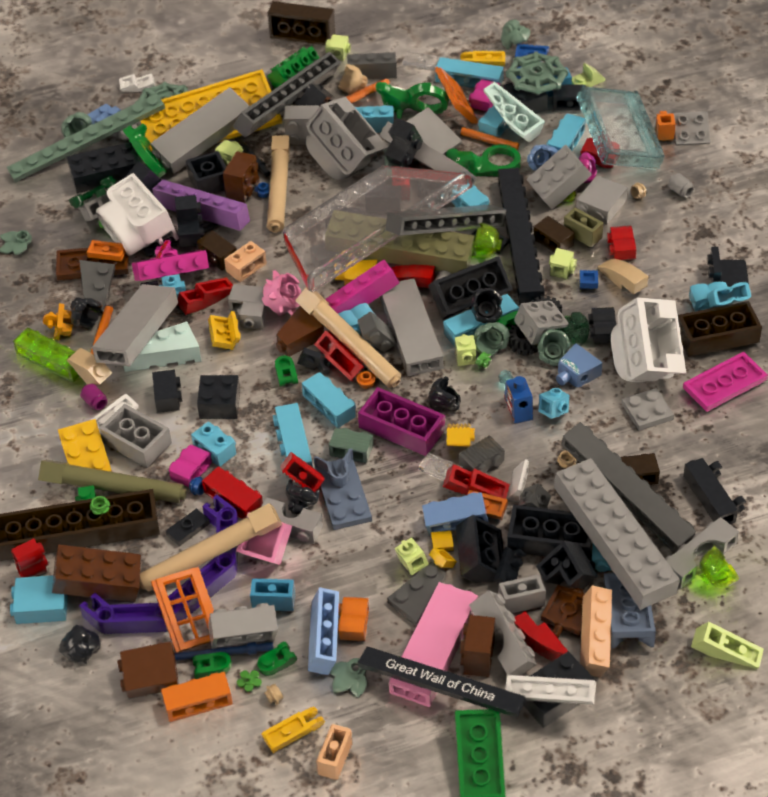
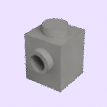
[237,302,266,329]

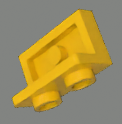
[208,311,241,350]

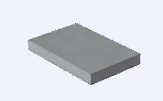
[406,107,462,155]

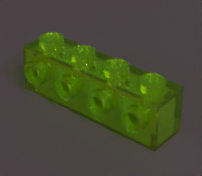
[13,327,80,383]

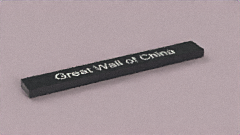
[357,646,526,718]

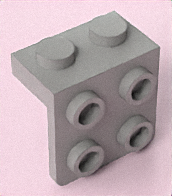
[514,301,568,345]

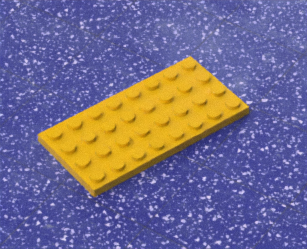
[140,69,283,161]

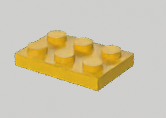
[58,419,112,472]

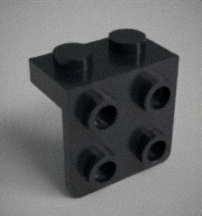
[707,247,749,287]

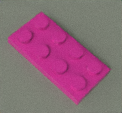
[683,352,768,412]

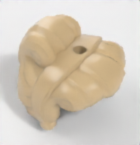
[338,64,368,95]

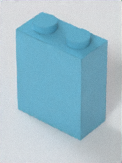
[10,575,68,624]

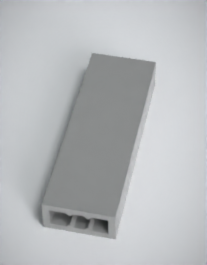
[150,87,250,174]
[379,121,478,186]
[379,278,443,376]
[92,284,178,366]

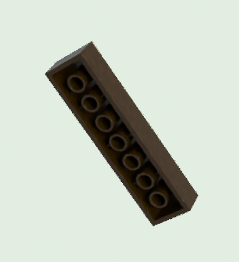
[0,489,160,561]

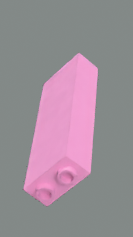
[389,582,478,707]

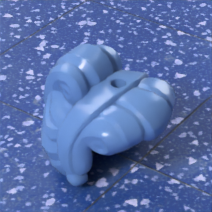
[527,144,558,171]

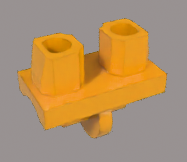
[43,303,72,340]

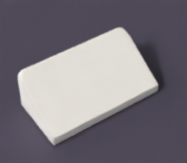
[506,459,529,503]

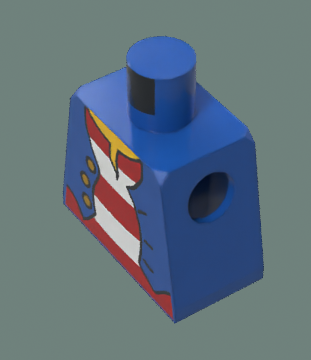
[504,376,533,424]

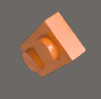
[87,240,126,262]
[468,490,508,520]

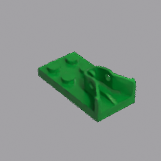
[454,709,506,797]

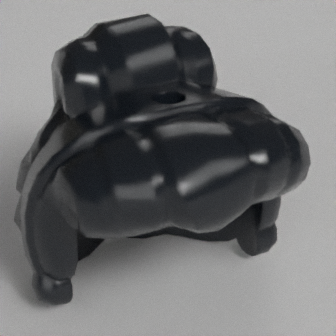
[471,288,503,323]
[70,297,103,329]
[428,376,461,412]
[286,479,320,515]
[59,625,101,664]

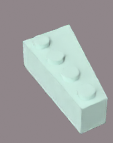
[123,322,202,372]

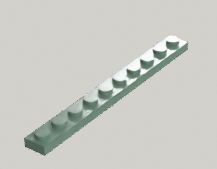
[7,93,165,183]

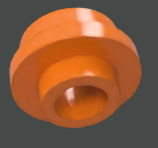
[357,371,376,389]

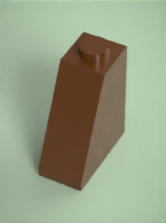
[276,306,324,356]

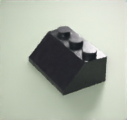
[456,515,504,583]

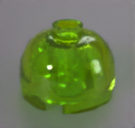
[472,222,502,259]
[699,546,739,589]

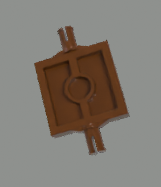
[541,585,584,639]

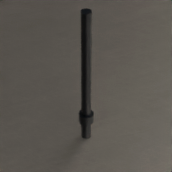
[233,136,271,177]

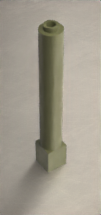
[38,459,187,504]

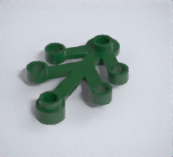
[69,176,116,209]

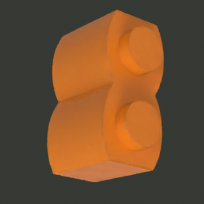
[337,597,369,641]

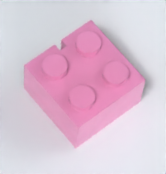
[236,512,292,565]

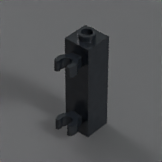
[683,458,746,524]

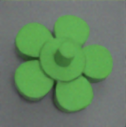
[237,670,262,692]

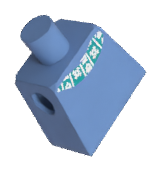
[556,343,602,388]

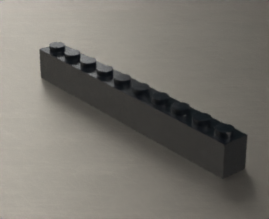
[498,168,545,305]

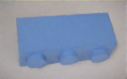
[422,492,489,536]

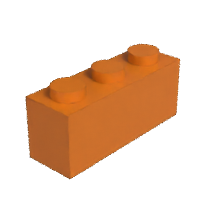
[161,672,233,722]

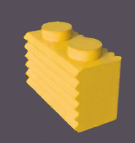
[447,423,475,446]

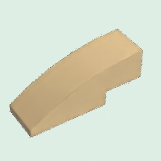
[597,259,648,295]

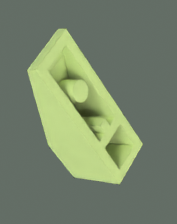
[691,622,764,669]

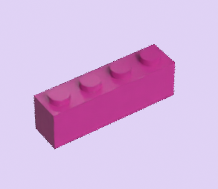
[132,250,209,281]
[325,260,400,314]

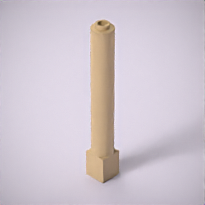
[267,135,290,232]
[295,287,401,388]
[140,503,282,592]

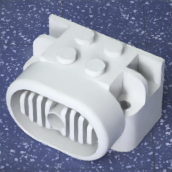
[96,173,179,256]
[611,298,686,382]

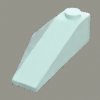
[484,82,545,142]

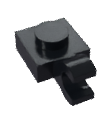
[297,347,331,374]

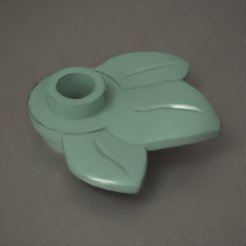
[0,230,32,255]
[330,658,367,698]

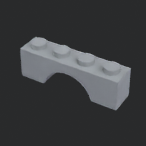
[665,517,739,589]
[469,590,537,676]

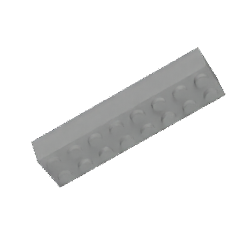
[554,458,680,610]

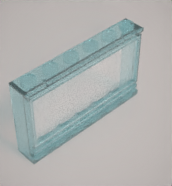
[577,85,665,169]

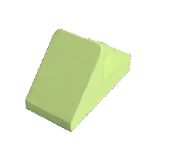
[571,63,605,89]

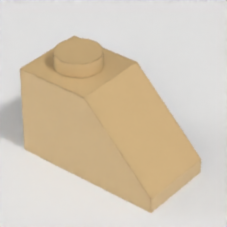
[67,348,112,386]

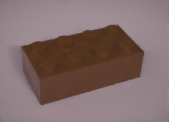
[52,545,141,602]

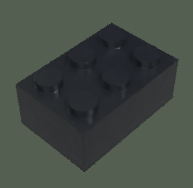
[524,651,596,728]

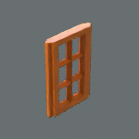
[435,67,478,125]
[346,79,390,103]
[151,567,214,653]

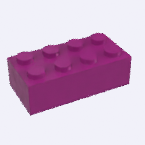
[358,387,445,456]

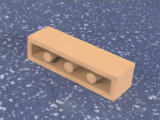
[580,586,612,677]

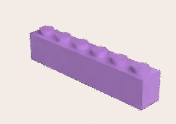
[153,180,250,231]

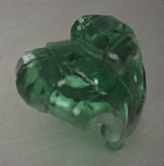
[555,312,590,345]

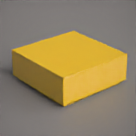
[431,530,454,551]

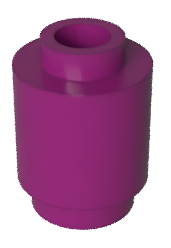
[80,384,108,411]

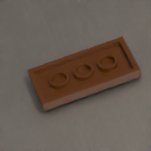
[56,248,129,281]

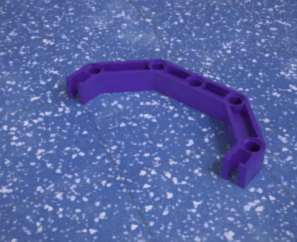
[79,495,238,634]

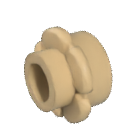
[630,182,646,199]
[557,450,577,468]
[264,683,283,704]

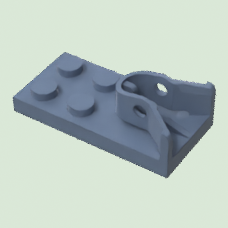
[314,448,372,530]
[604,573,655,648]

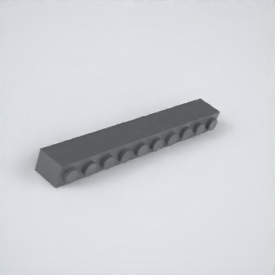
[233,52,341,138]

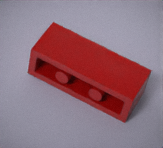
[202,466,263,520]

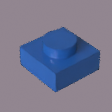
[579,270,598,289]

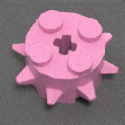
[262,270,301,316]

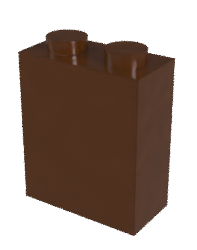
[117,641,179,699]

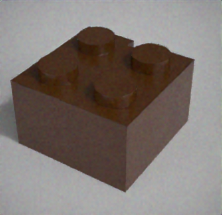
[223,151,260,203]
[460,615,495,677]

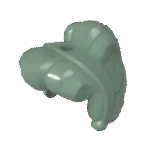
[501,19,531,50]
[61,112,92,138]
[474,322,510,357]
[538,329,571,366]

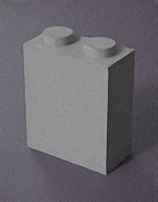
[576,175,628,225]

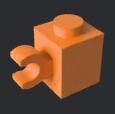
[655,111,676,141]

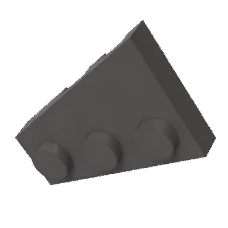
[80,260,116,314]
[387,561,446,627]

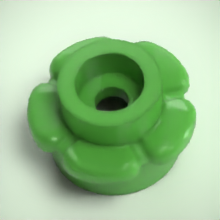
[475,351,492,369]
[90,496,110,515]

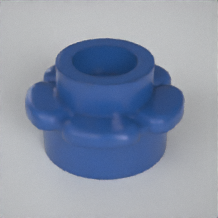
[255,182,270,198]
[189,476,204,495]

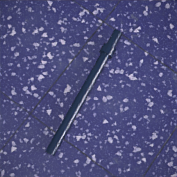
[175,642,274,661]

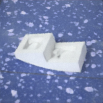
[119,73,155,92]

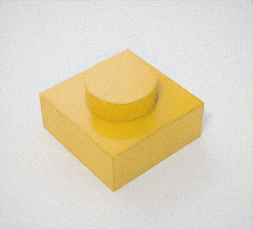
[429,548,457,569]

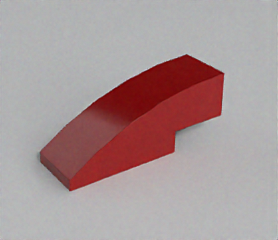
[390,265,435,288]
[177,277,233,315]
[314,330,364,381]
[443,464,510,499]
[514,611,568,661]

